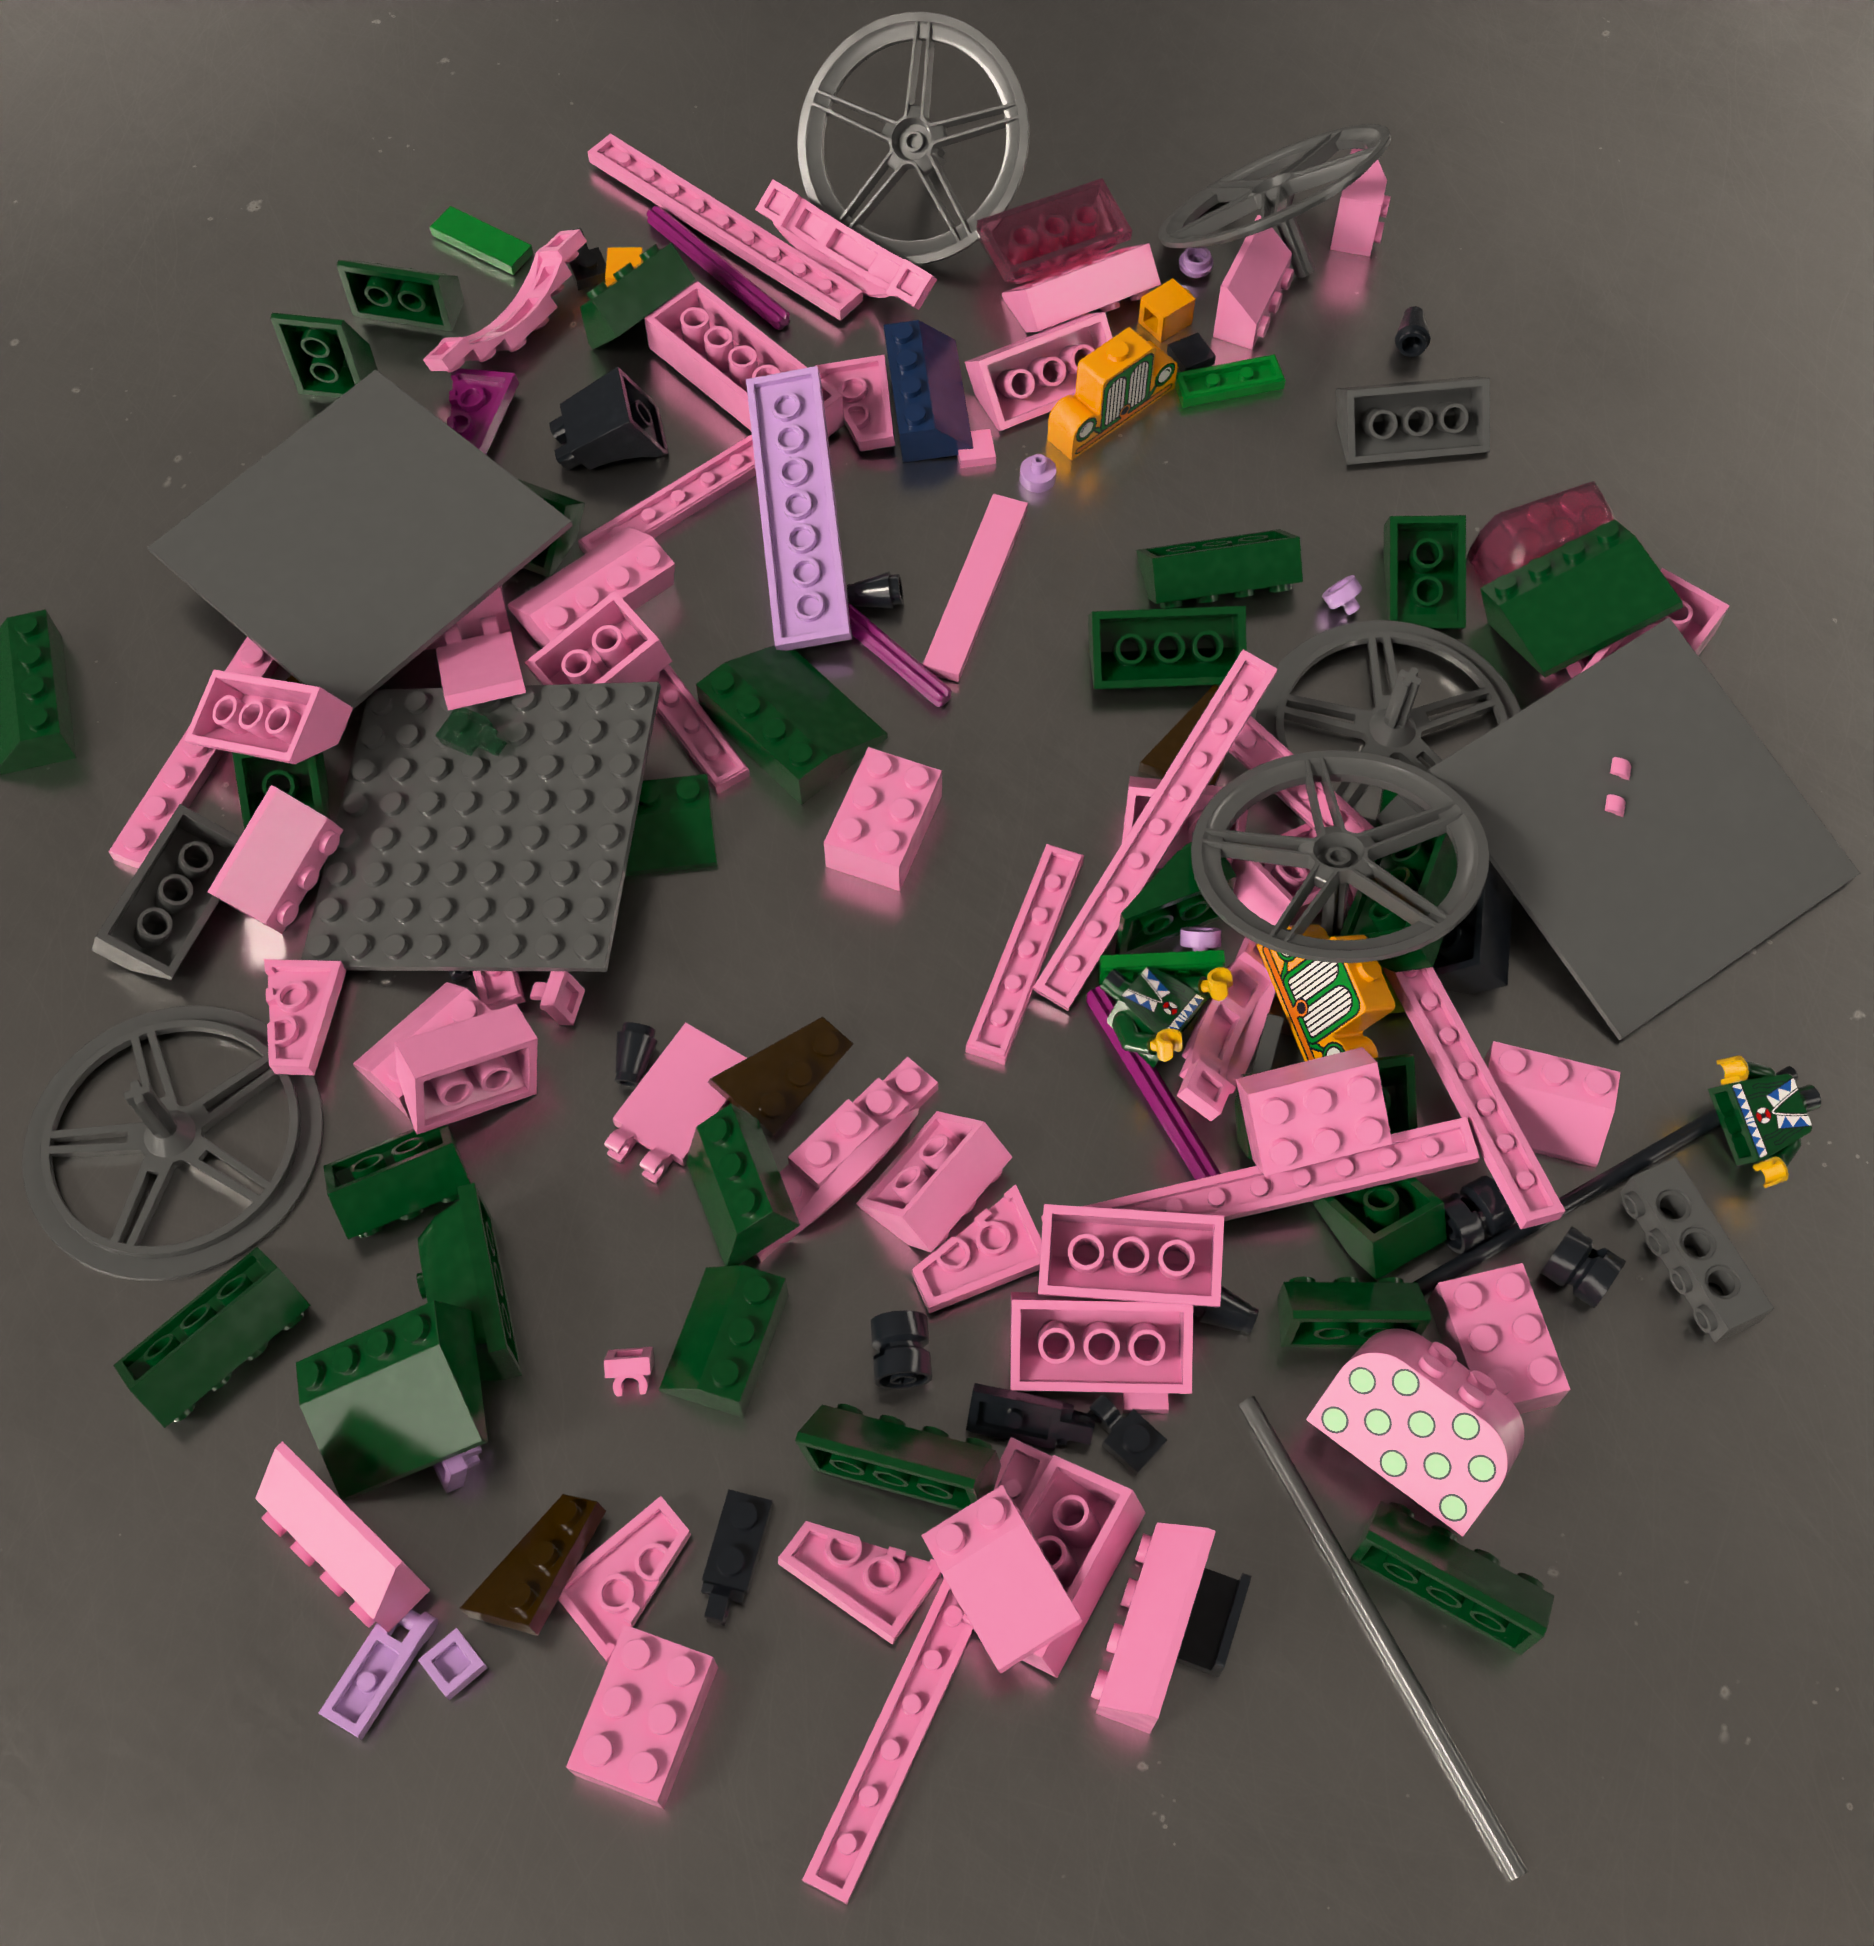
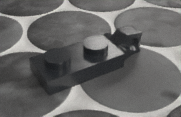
[966,1383,1096,1450]
[701,1489,774,1626]

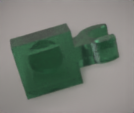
[435,707,507,756]

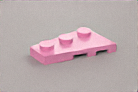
[815,354,896,451]
[264,959,347,1075]
[912,1184,1041,1314]
[558,1496,691,1663]
[778,1521,942,1645]

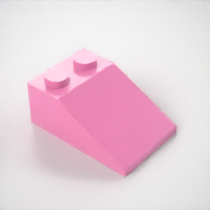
[1330,149,1391,257]
[1232,823,1323,925]
[921,1485,1083,1674]

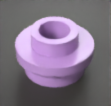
[1179,247,1213,278]

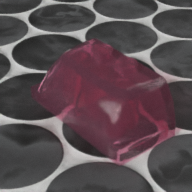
[976,178,1132,284]
[1467,481,1617,585]

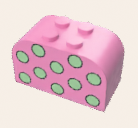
[1306,1329,1524,1537]

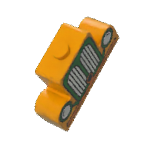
[1047,327,1177,461]
[1257,924,1395,1061]

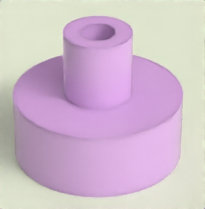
[1020,454,1056,493]
[1322,575,1362,615]
[1180,927,1222,951]

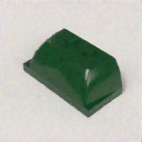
[417,1182,522,1381]

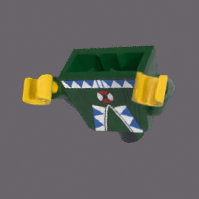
[1100,967,1233,1068]
[1708,1055,1821,1188]

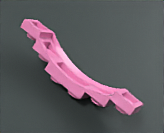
[755,179,937,310]
[423,229,587,373]
[1177,937,1276,1121]
[753,1057,938,1263]

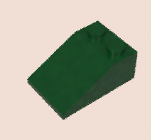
[270,312,378,398]
[1384,515,1466,629]
[232,752,330,860]
[1115,842,1237,955]
[1311,1177,1447,1280]

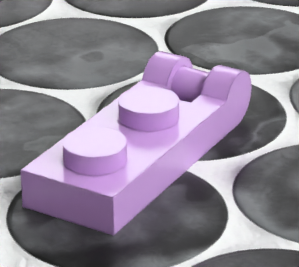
[318,1609,438,1740]

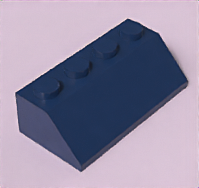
[884,320,973,463]

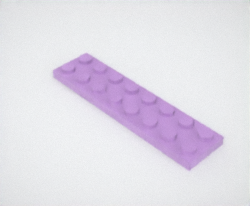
[746,366,852,651]

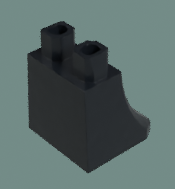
[549,367,669,471]

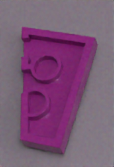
[447,368,519,454]

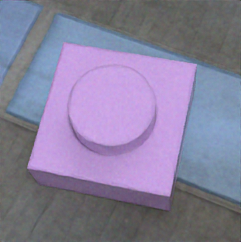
[418,1628,488,1700]

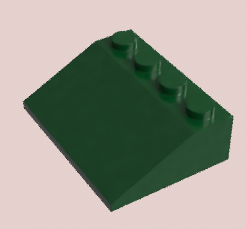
[1480,519,1683,678]
[696,645,888,805]
[296,1300,488,1500]

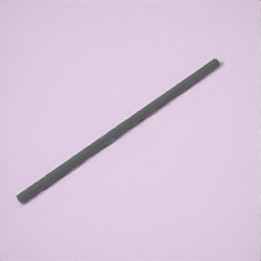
[1239,1396,1528,1881]

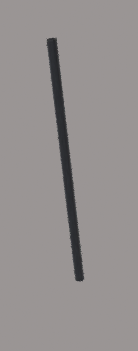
[1412,1066,1798,1296]

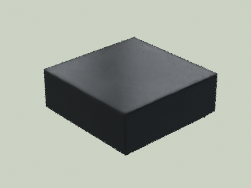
[1167,332,1216,372]

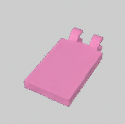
[436,616,526,711]
[604,1022,747,1184]

